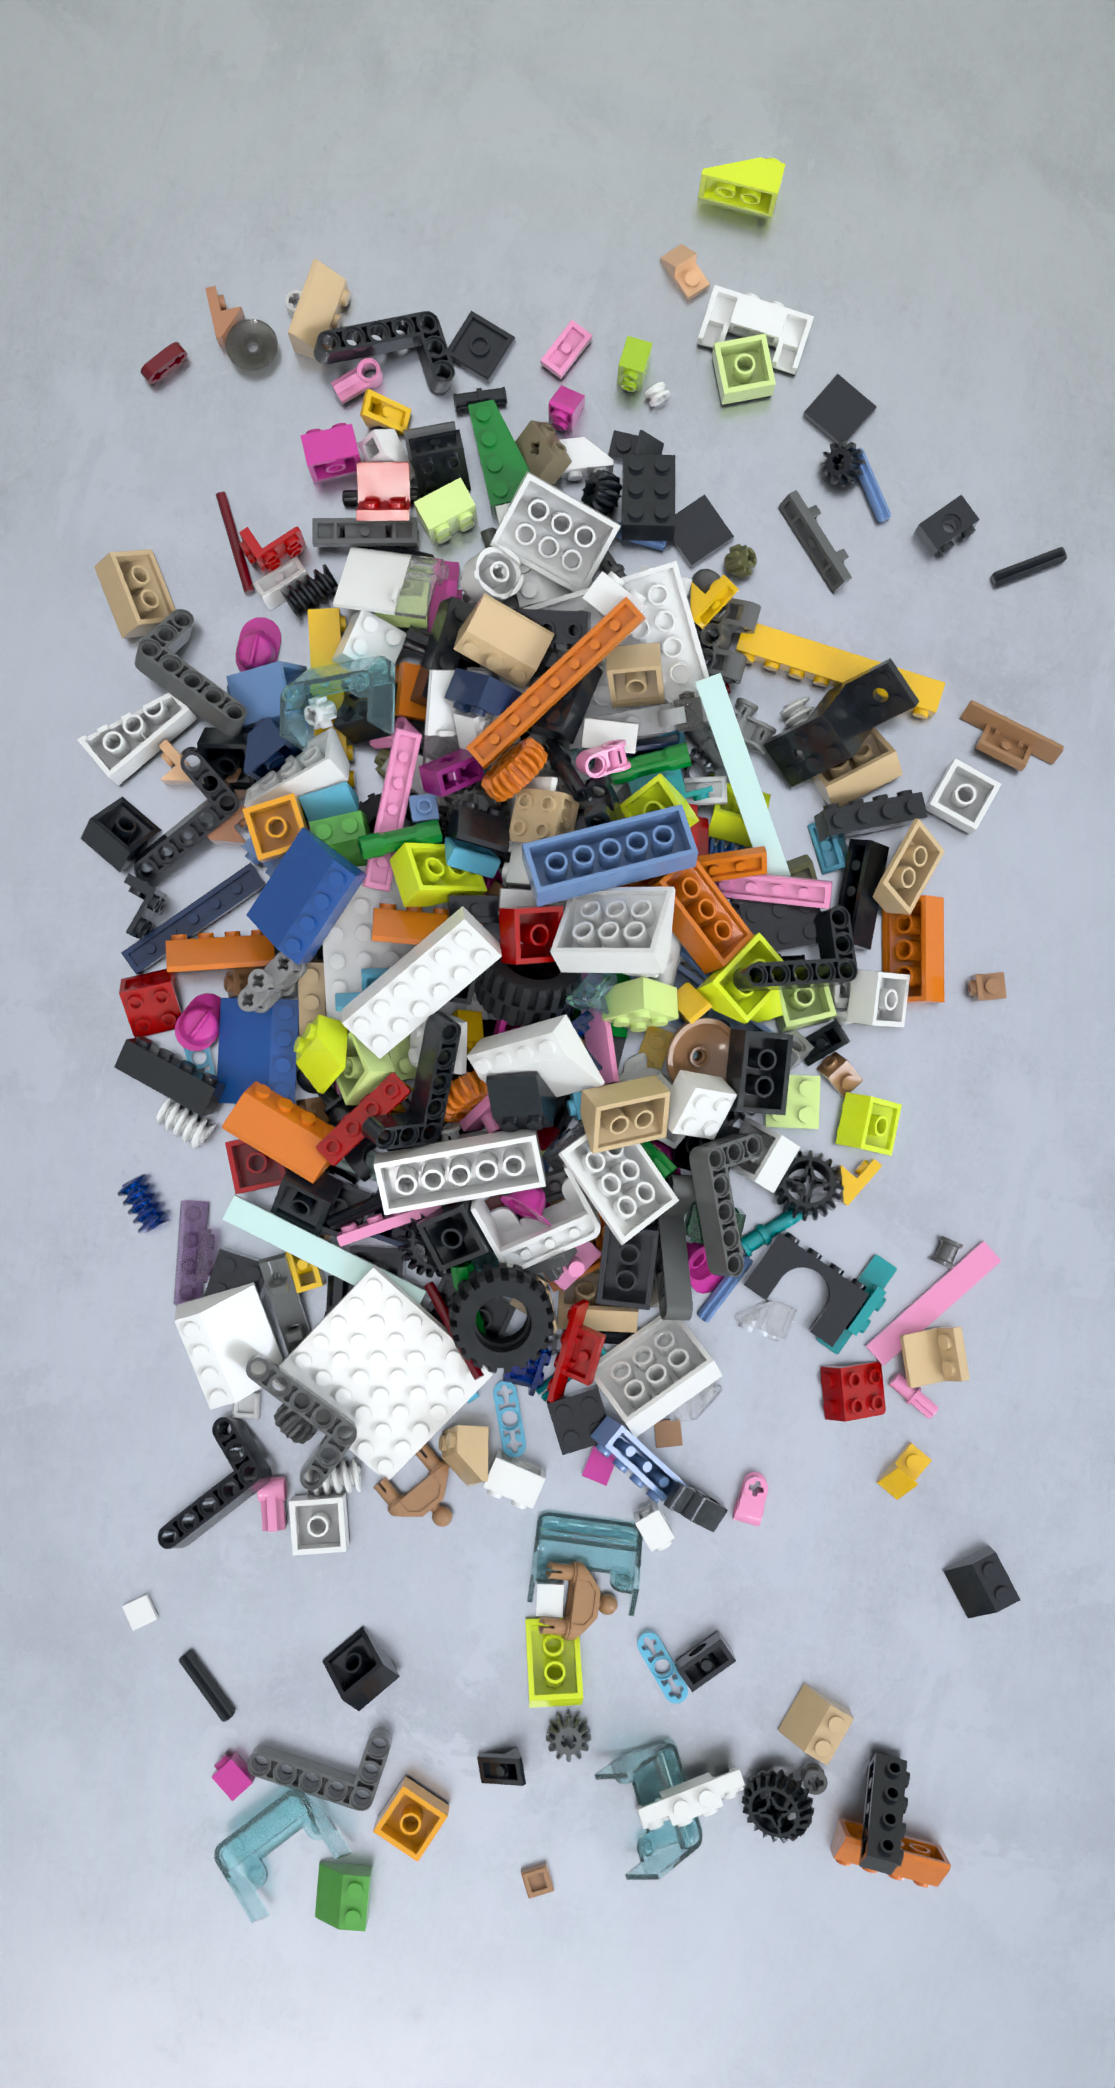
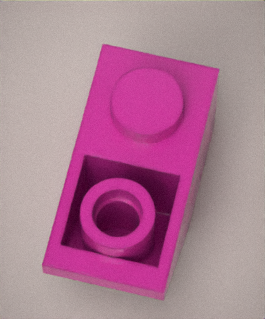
[548,385,585,432]

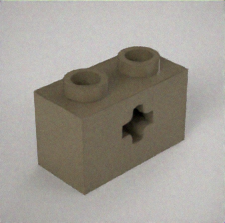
[515,420,572,484]

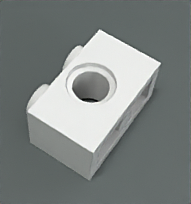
[633,1502,675,1552]

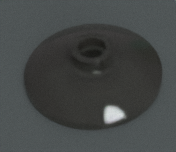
[226,319,278,371]

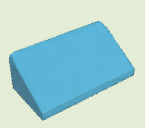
[299,781,359,822]
[808,823,848,875]
[445,836,501,878]

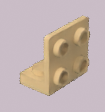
[509,788,580,843]
[900,1327,970,1388]

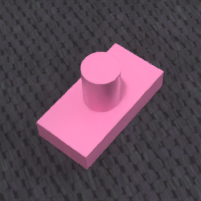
[459,1095,503,1133]
[554,1241,602,1291]

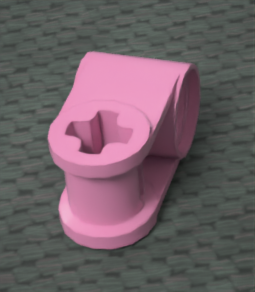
[576,739,631,778]
[732,1471,768,1527]

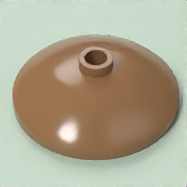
[666,1018,731,1083]

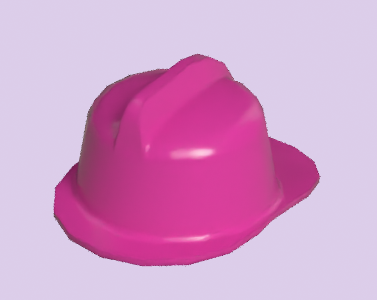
[236,617,281,672]
[175,993,221,1051]
[500,1187,551,1227]
[686,1241,724,1294]

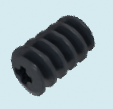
[280,564,338,618]

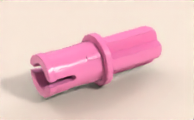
[889,1373,938,1419]

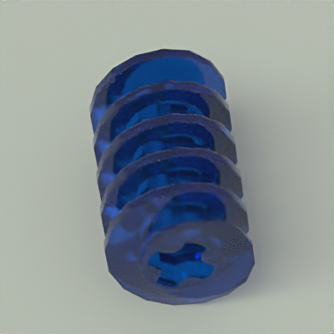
[117,1174,169,1234]

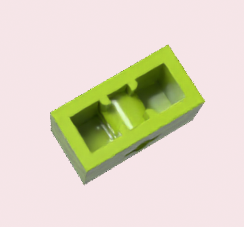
[617,335,653,392]

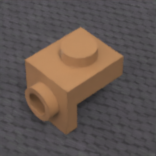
[817,1052,863,1098]

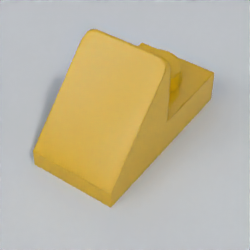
[360,389,412,435]
[690,574,739,629]
[677,982,713,1024]
[837,1159,882,1206]
[877,1442,932,1500]

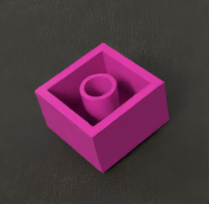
[300,423,362,483]

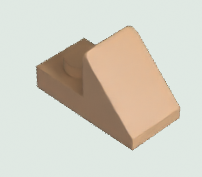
[660,244,710,302]
[158,739,204,785]

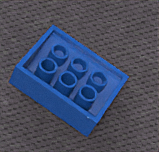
[246,827,367,965]
[217,998,299,1104]

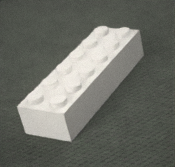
[342,906,502,1059]
[374,1129,546,1215]

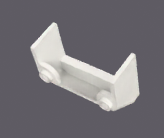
[471,1163,601,1269]

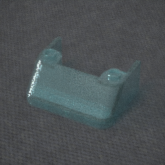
[279,655,395,749]
[527,1512,643,1616]
[594,1743,703,1880]
[214,1790,352,1923]

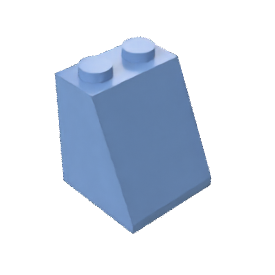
[226,661,312,728]

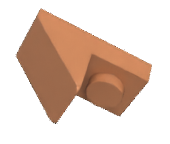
[205,286,245,348]
[207,804,248,846]

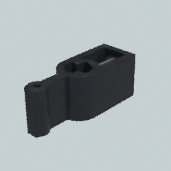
[663,1481,728,1533]

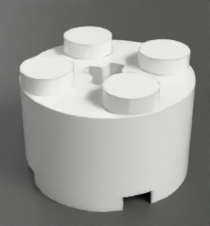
[460,546,523,603]

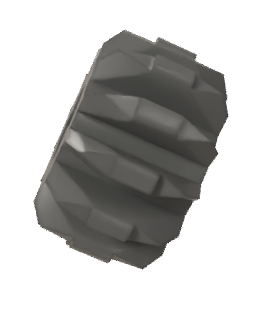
[274,1401,318,1444]
[546,1713,591,1762]

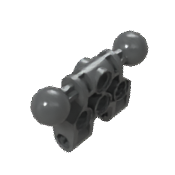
[690,569,761,684]

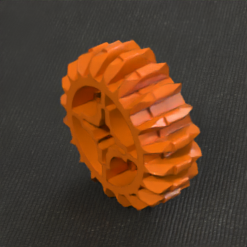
[481,737,548,802]
[444,1070,488,1123]

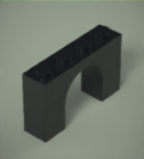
[744,1232,869,1347]

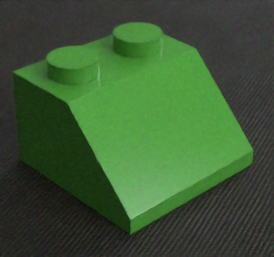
[309,810,371,866]
[315,1861,373,1932]

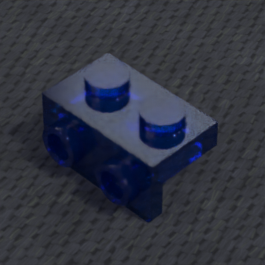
[503,1347,552,1396]

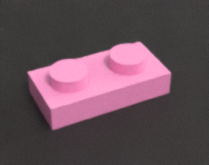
[540,320,592,379]

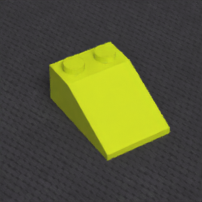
[698,157,786,217]
[389,843,487,907]
[525,1617,583,1708]

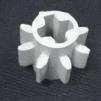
[304,696,337,730]

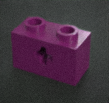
[418,748,484,797]

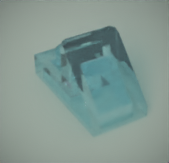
[566,973,618,1015]

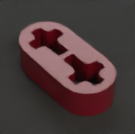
[140,342,187,384]

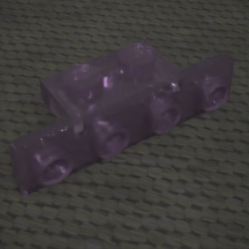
[173,1200,215,1306]

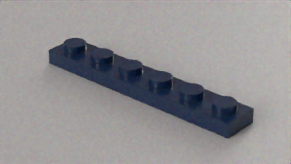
[121,863,266,975]

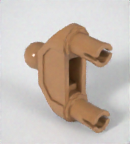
[373,1443,453,1527]
[538,1561,618,1641]

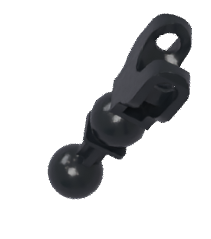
[584,776,625,828]
[297,1068,403,1182]

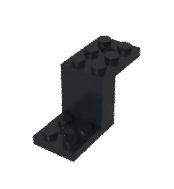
[763,658,919,787]

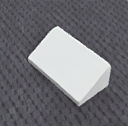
[253,556,309,610]
[582,718,639,754]

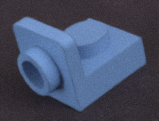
[409,794,439,823]

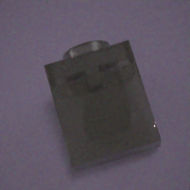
[673,692,704,732]

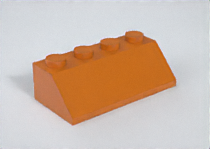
[645,861,754,974]
[882,895,945,1004]
[371,903,482,945]
[166,930,275,973]
[221,1081,335,1183]
[830,1818,951,1888]

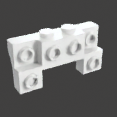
[697,285,814,375]
[635,1767,745,1830]

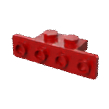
[316,1073,411,1166]
[547,1299,606,1403]

